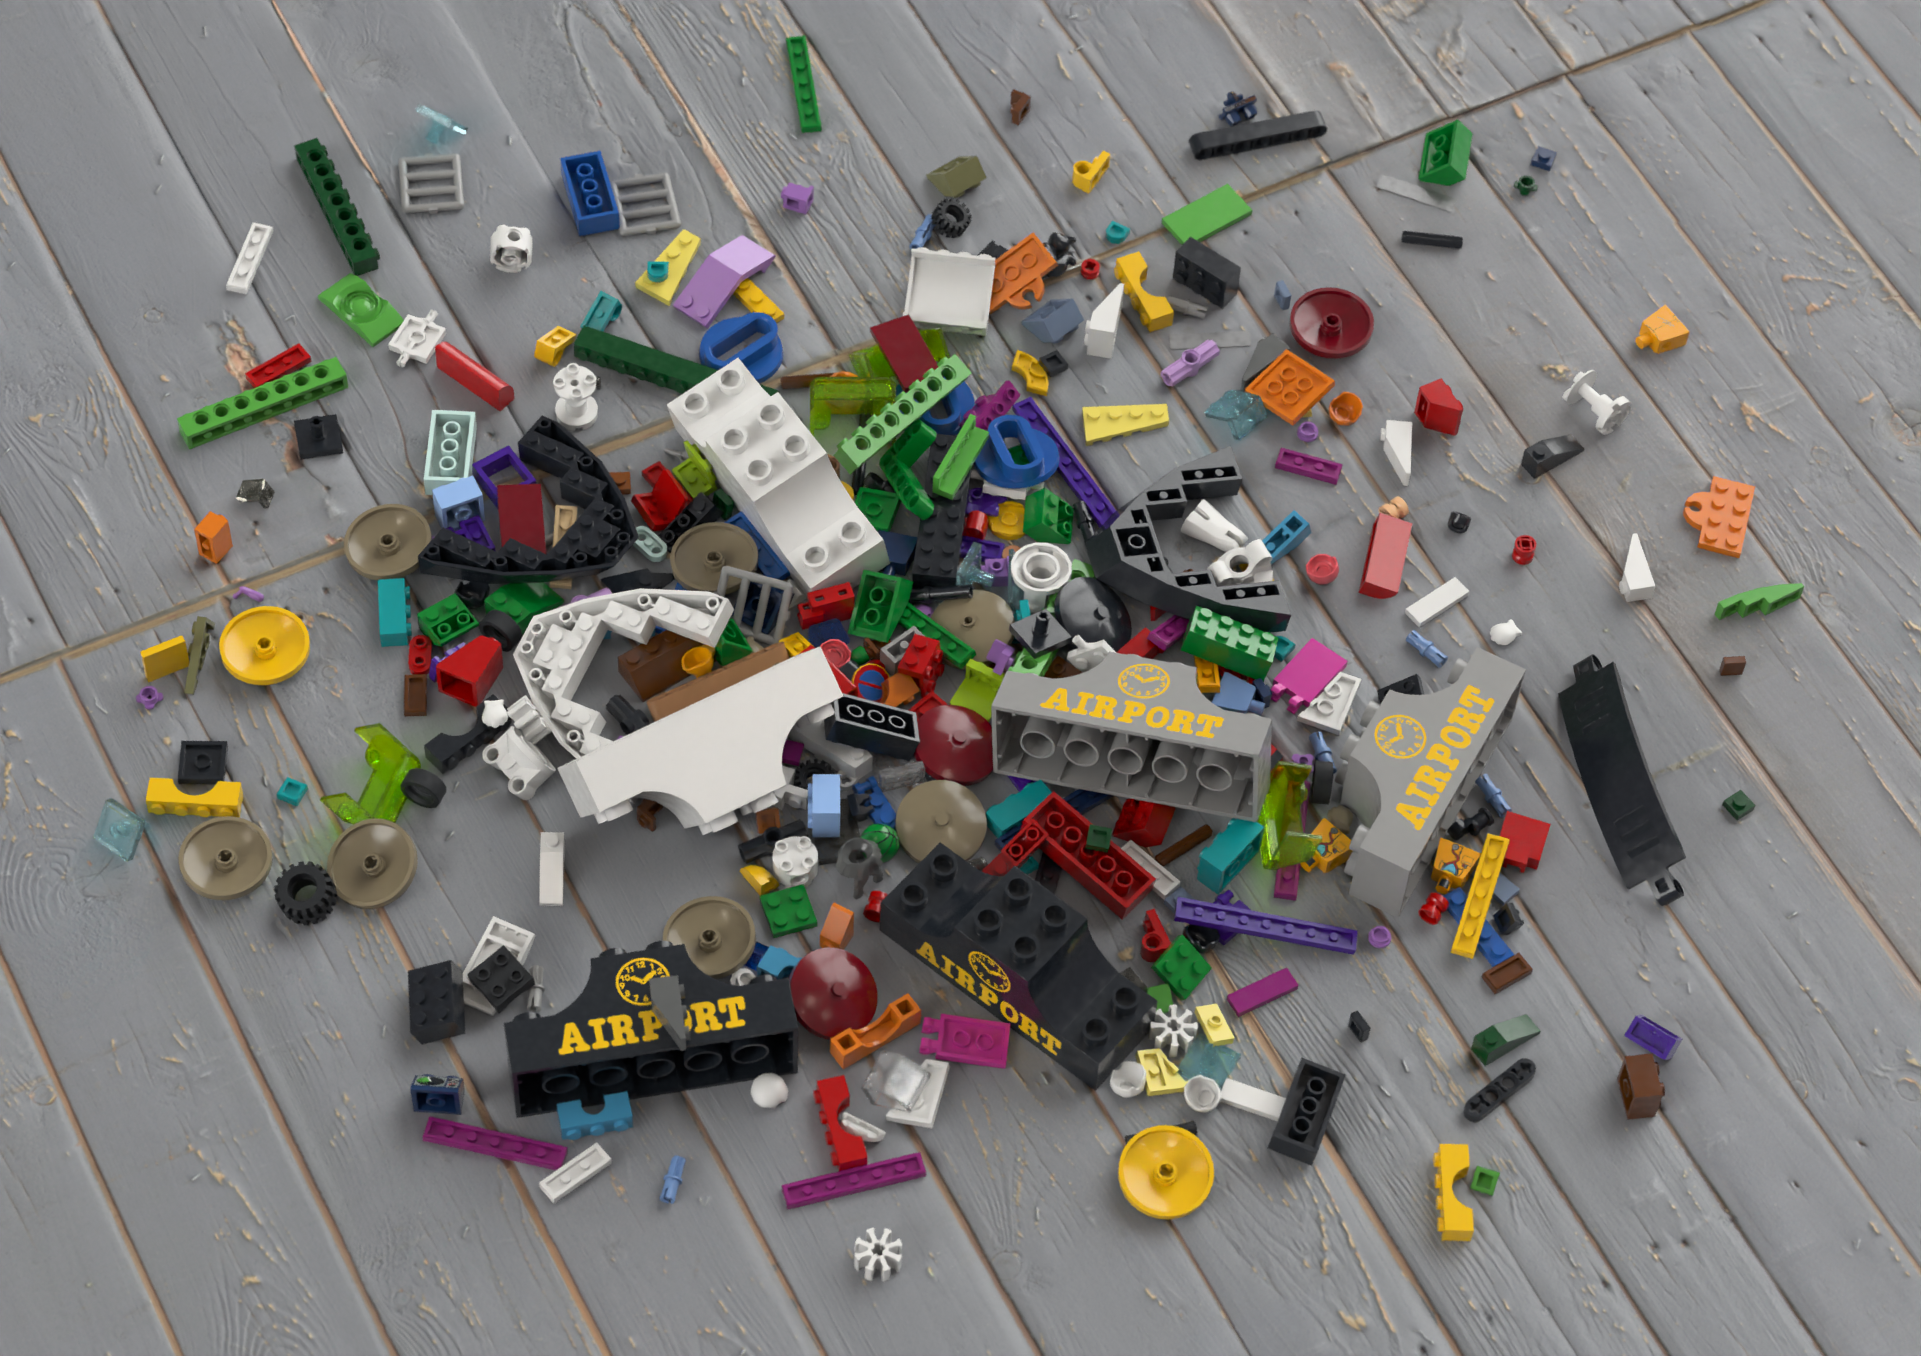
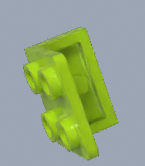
[672,440,717,499]
[950,659,1005,722]

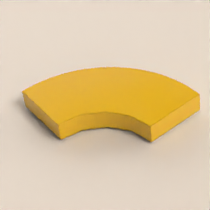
[1011,350,1049,396]

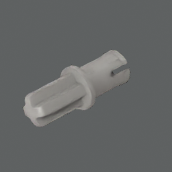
[1167,296,1208,319]
[527,965,545,1012]

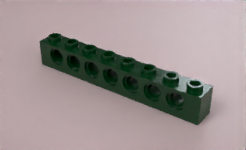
[294,138,380,276]

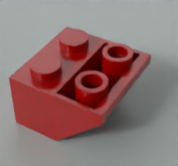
[1414,378,1463,436]
[1112,798,1176,848]

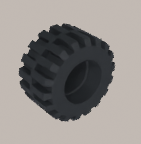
[274,861,337,925]

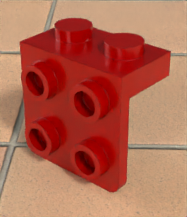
[631,469,688,531]
[897,634,945,698]

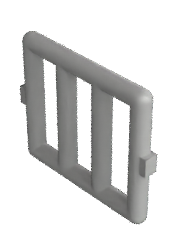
[398,153,464,214]
[610,173,681,236]
[714,566,794,645]

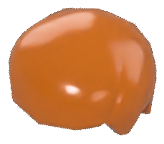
[1328,392,1363,426]

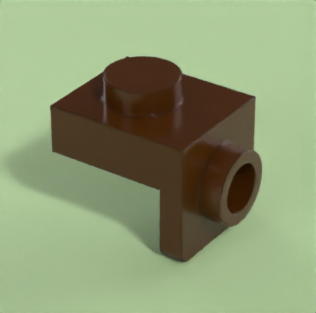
[637,799,663,832]

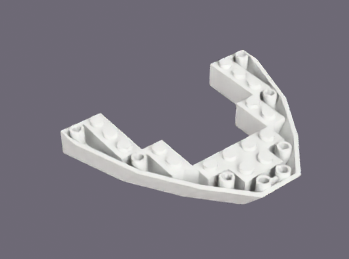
[513,588,734,804]

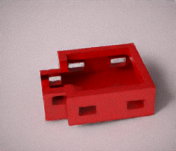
[797,582,855,630]
[1499,811,1551,873]

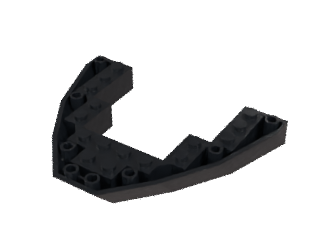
[418,415,639,584]
[1085,446,1291,633]

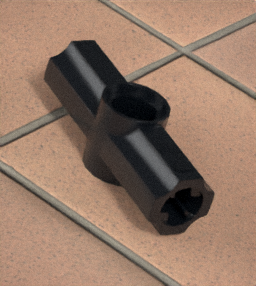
[606,695,650,735]
[738,819,808,864]

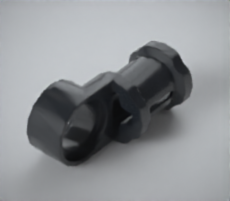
[863,472,902,502]
[1447,808,1494,841]

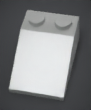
[1084,283,1124,358]

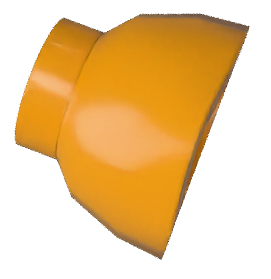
[682,645,716,678]

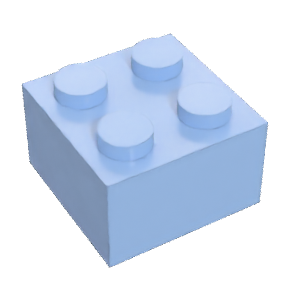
[432,476,485,531]
[808,774,840,837]

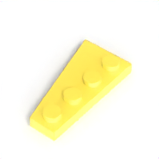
[635,229,701,306]
[1082,404,1169,446]

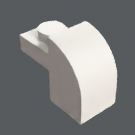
[773,765,808,810]

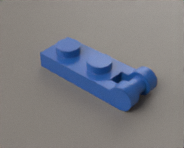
[852,776,896,831]

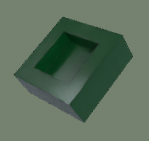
[712,489,734,520]
[1722,790,1756,820]
[1085,824,1112,853]

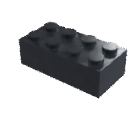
[824,693,920,761]
[1267,1058,1346,1166]

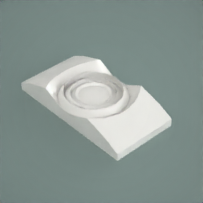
[463,916,535,1016]

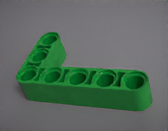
[879,420,937,520]

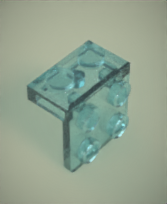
[1205,389,1268,440]

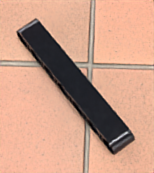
[1188,110,1328,160]

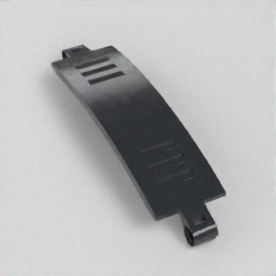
[1558,654,1686,906]

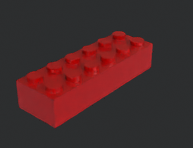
[1020,791,1156,920]

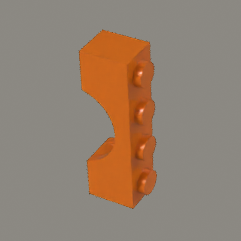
[880,672,920,707]
[830,993,921,1070]

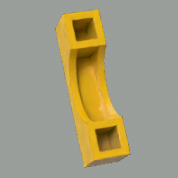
[1114,251,1174,332]
[146,777,243,818]
[1433,1144,1474,1241]

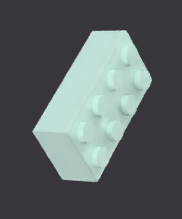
[424,410,477,495]

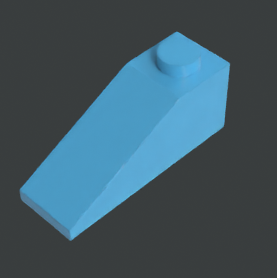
[1262,510,1312,564]

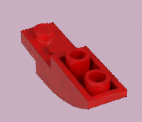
[982,819,1049,876]

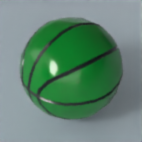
[860,823,899,863]

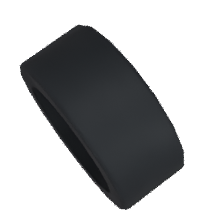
[479,610,522,652]
[1311,761,1333,805]
[400,768,446,808]

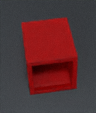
[436,635,503,707]

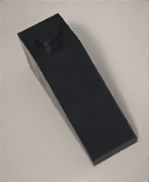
[1521,434,1585,479]

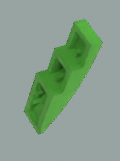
[1715,583,1804,620]

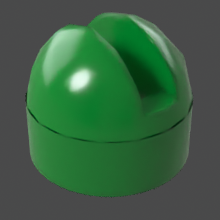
[851,646,869,665]

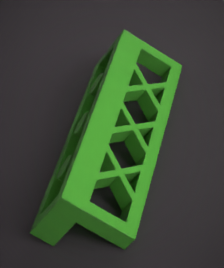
[933,414,989,500]

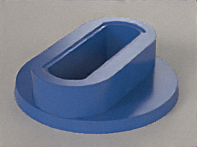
[699,312,783,384]
[890,361,975,436]
[974,415,1060,489]

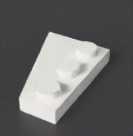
[1297,672,1361,735]
[886,1059,950,1128]

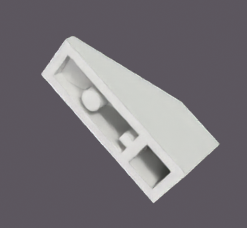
[1380,420,1412,486]
[1619,533,1655,602]
[540,832,565,906]

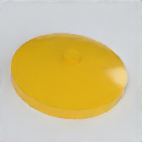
[219,606,310,685]
[1118,1125,1214,1220]

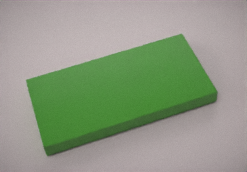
[1161,184,1252,245]

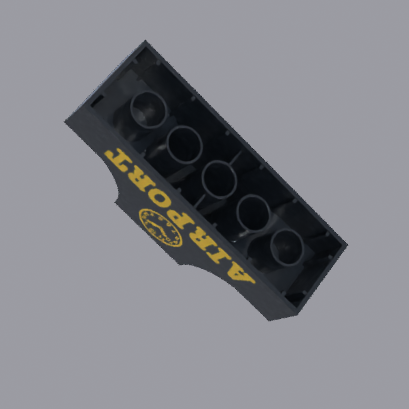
[879,842,1158,1091]
[504,941,798,1118]

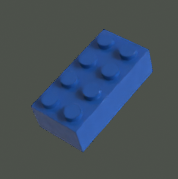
[560,151,620,236]

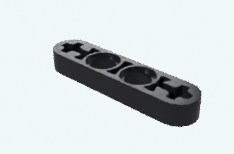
[1463,1058,1536,1122]

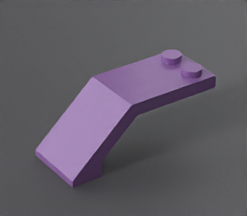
[673,235,776,329]

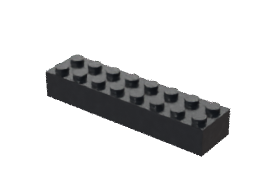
[912,434,973,588]

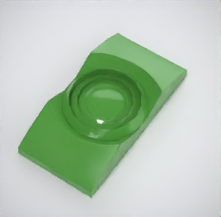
[318,273,404,347]

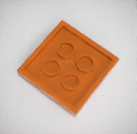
[1245,349,1335,426]

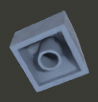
[1021,299,1084,344]

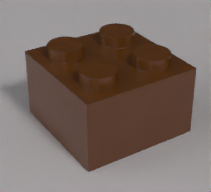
[1617,1053,1665,1120]

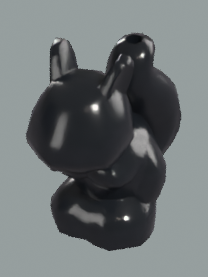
[1042,232,1077,278]

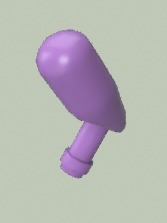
[233,586,264,602]

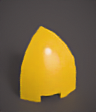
[740,865,780,896]

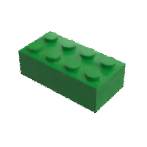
[1181,606,1279,682]

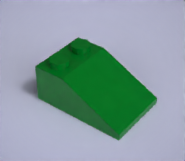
[847,569,913,643]
[484,582,565,636]

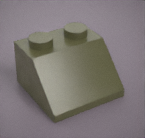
[926,156,987,198]

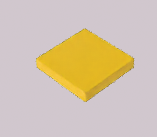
[140,635,189,682]

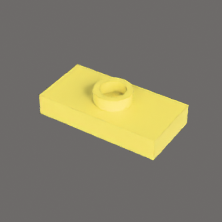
[1194,1004,1234,1047]

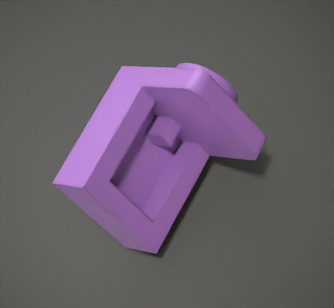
[986,639,1015,676]

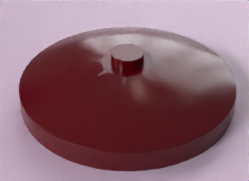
[1290,287,1374,359]
[914,705,993,786]
[789,947,878,1040]

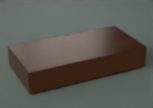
[404,674,428,717]
[1481,953,1533,994]

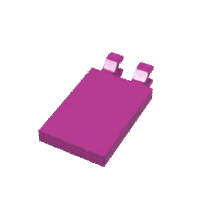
[1271,638,1348,714]
[919,1014,1010,1069]

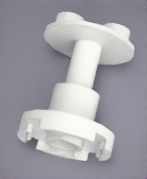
[553,363,598,431]
[1563,370,1632,435]

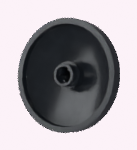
[1054,577,1132,652]

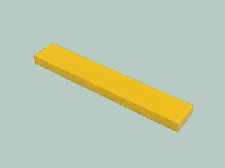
[1451,833,1510,959]

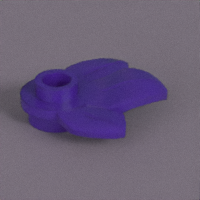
[967,488,1007,517]

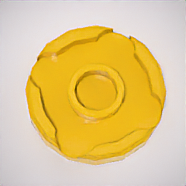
[988,501,1025,540]

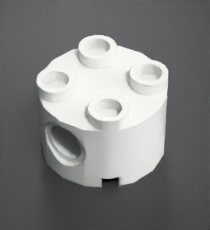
[490,225,533,272]
[773,836,818,888]

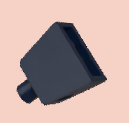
[878,530,917,576]

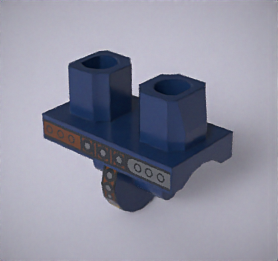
[1218,91,1258,127]

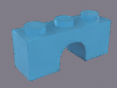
[757,945,802,980]
[557,1091,633,1140]

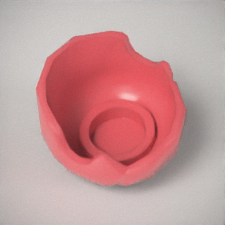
[1306,554,1339,585]
[820,639,851,669]

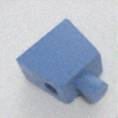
[1212,672,1265,716]

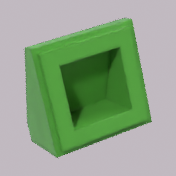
[1146,984,1173,1013]
[1470,1165,1500,1196]

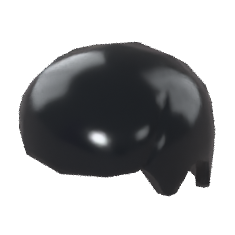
[454,581,490,609]
[1182,924,1220,954]

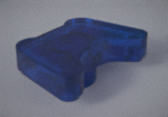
[808,618,850,648]

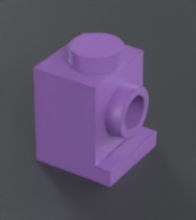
[781,182,814,214]
[980,556,1012,587]

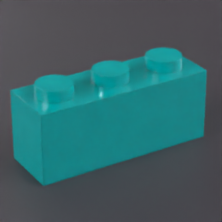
[378,578,412,647]
[986,779,1052,838]

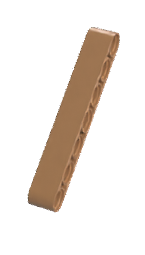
[646,642,789,722]

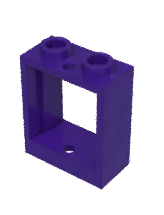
[472,445,536,509]
[1624,1015,1683,1060]

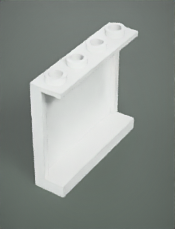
[903,247,995,336]

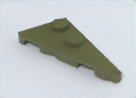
[184,616,215,695]

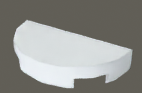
[840,1112,886,1142]

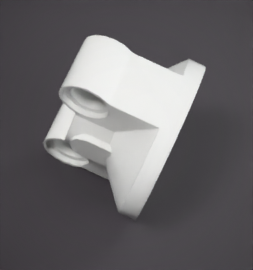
[1207,539,1273,587]
[1011,543,1072,614]
[482,726,556,800]

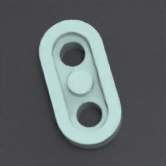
[633,526,667,562]

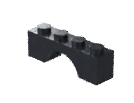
[424,694,512,774]

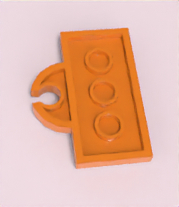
[989,232,1058,315]
[1683,476,1755,558]

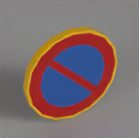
[851,663,889,703]

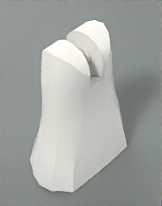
[1181,499,1248,552]

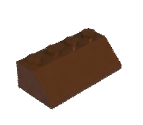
[618,630,717,702]

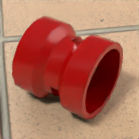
[1512,535,1537,565]
[863,890,888,922]
[1418,893,1449,925]

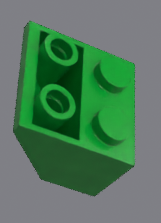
[1023,488,1074,544]
[417,593,479,646]

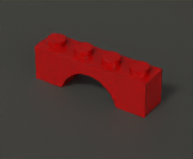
[813,1075,868,1171]

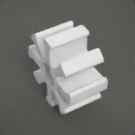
[507,695,552,745]
[1149,1005,1198,1057]
[854,1228,902,1281]

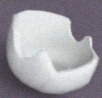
[1110,1061,1146,1098]
[750,1073,788,1108]
[1184,1075,1221,1113]

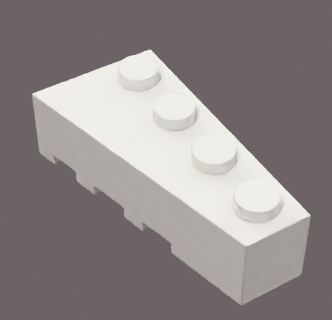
[786,719,873,779]

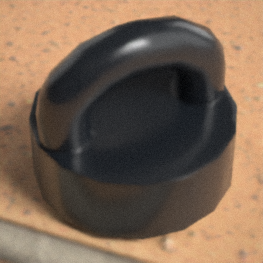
[1448,511,1471,534]

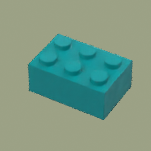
[1197,818,1264,895]

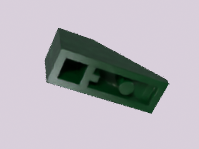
[1471,1014,1541,1066]

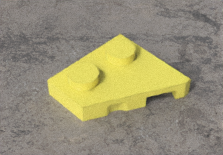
[1135,1048,1188,1096]

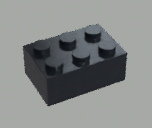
[1172,237,1241,309]
[408,960,465,1045]

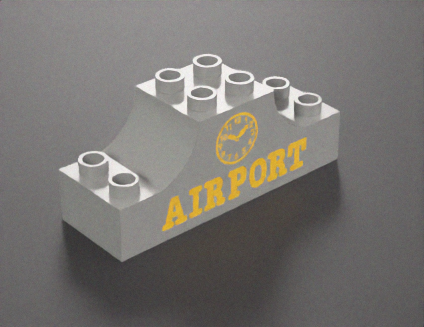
[1335,647,1526,918]
[991,652,1272,822]

